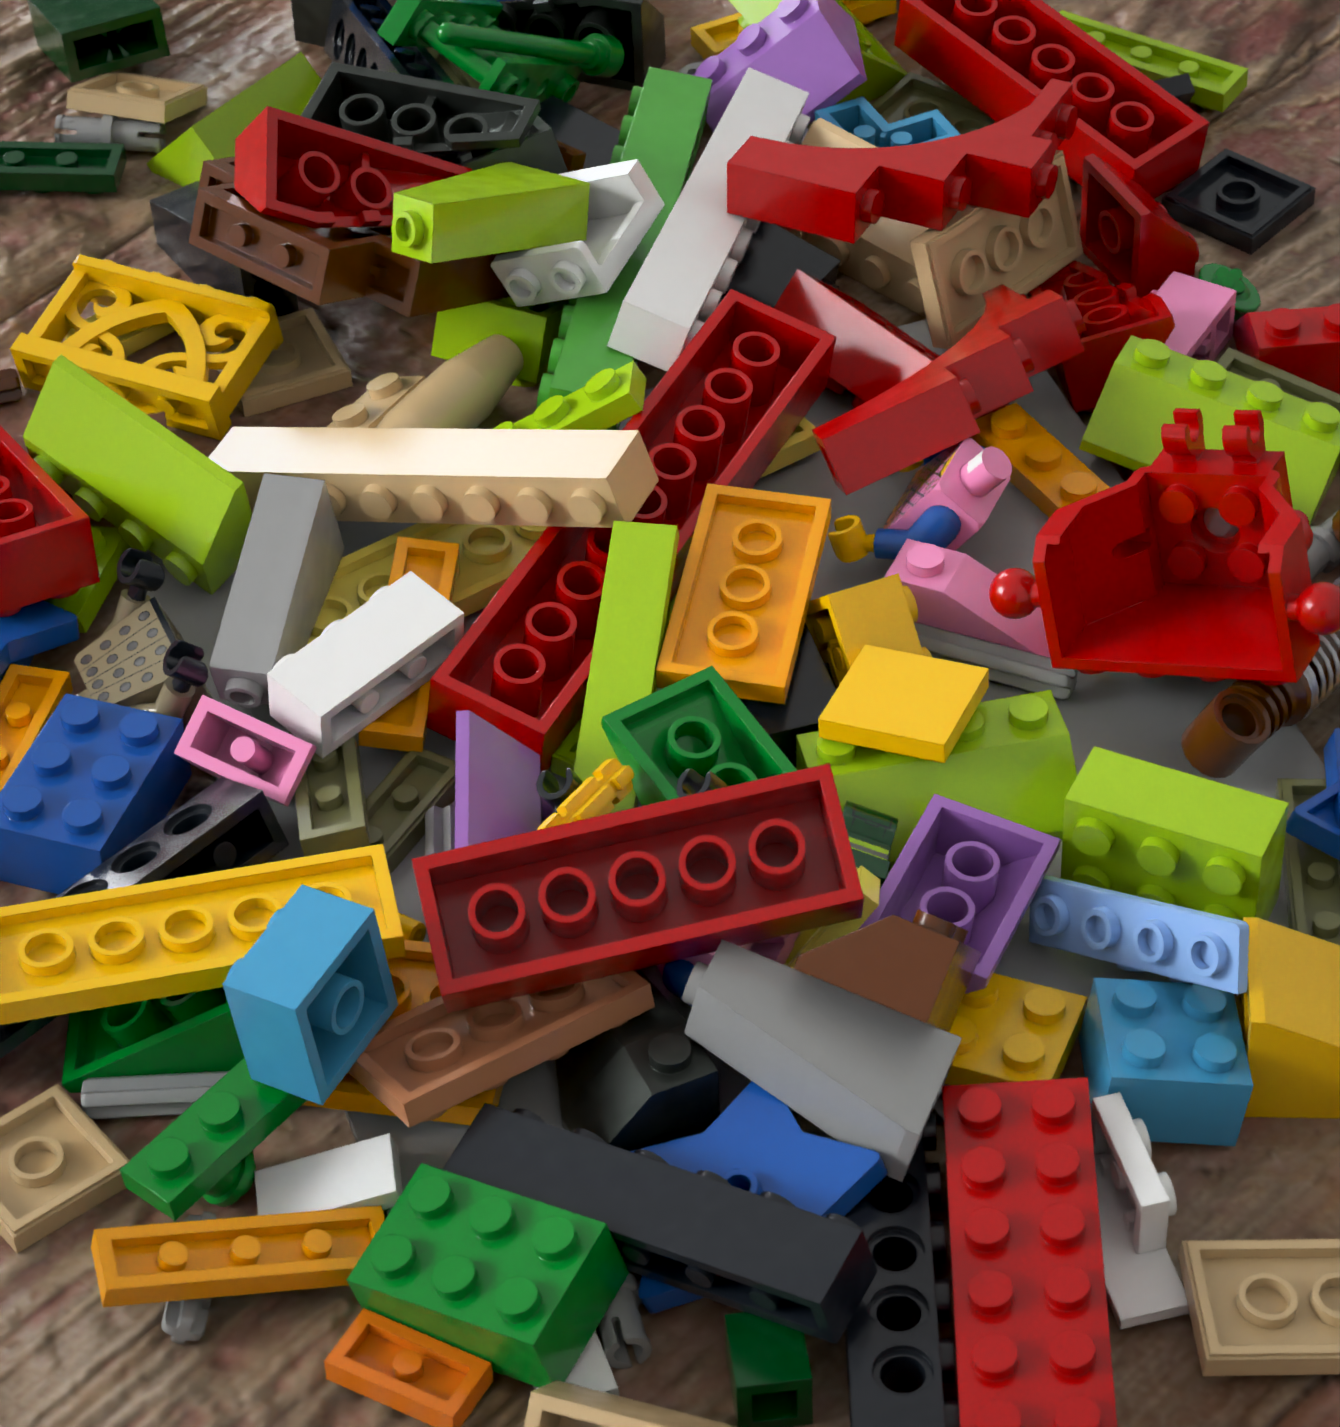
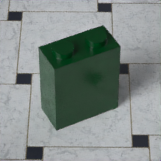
[27,0,170,83]

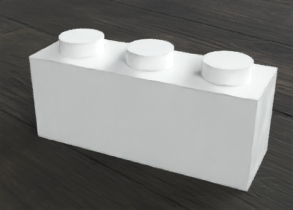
[267,571,464,759]

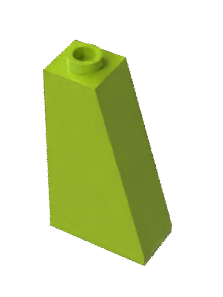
[391,162,590,264]

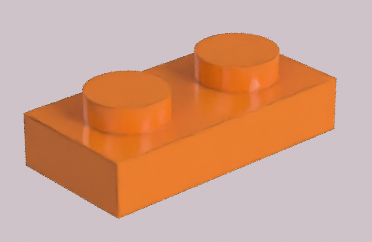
[324,1308,493,1427]

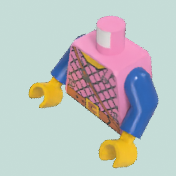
[828,438,1012,563]

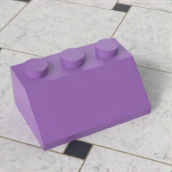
[693,0,867,133]
[455,710,553,849]
[859,793,1061,994]

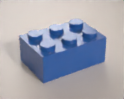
[0,693,192,894]

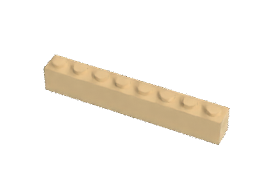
[208,427,659,528]

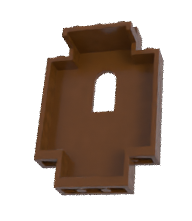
[189,140,587,318]

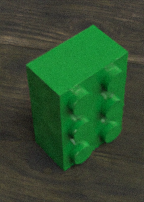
[347,1163,629,1388]

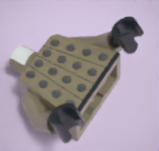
[56,548,213,724]

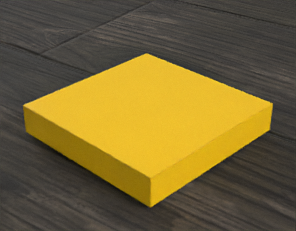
[818,644,989,763]

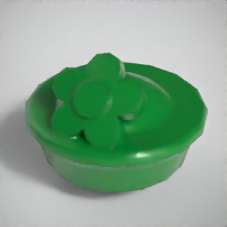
[1198,263,1261,321]

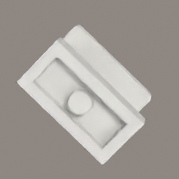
[491,159,665,307]

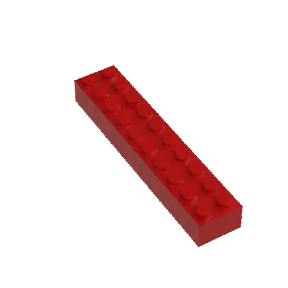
[427,289,836,772]

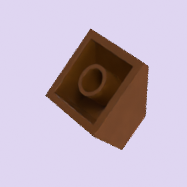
[794,909,982,1031]

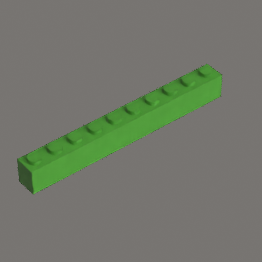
[536,67,713,430]

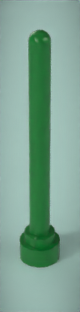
[436,22,624,78]

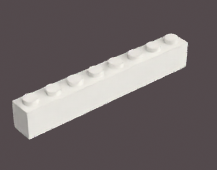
[607,67,811,372]

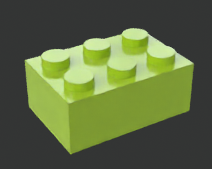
[1061,746,1289,921]

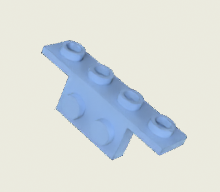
[1029,875,1249,994]

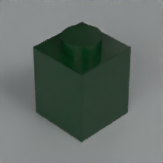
[725,1312,813,1427]

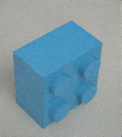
[222,884,398,1105]
[1079,977,1254,1146]

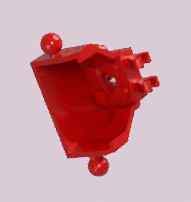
[989,408,1340,686]

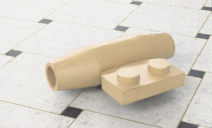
[327,334,524,429]

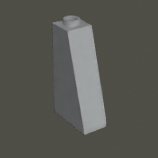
[209,473,345,708]
[681,939,962,1182]

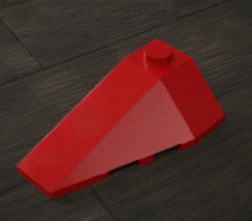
[234,106,472,228]
[1027,260,1175,413]

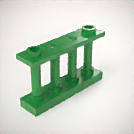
[377,0,582,103]

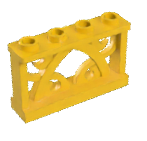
[10,255,284,440]

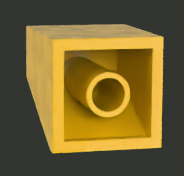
[1235,917,1340,1119]

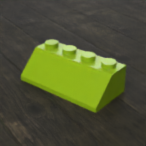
[1079,335,1340,525]
[23,354,252,595]
[796,690,1077,871]

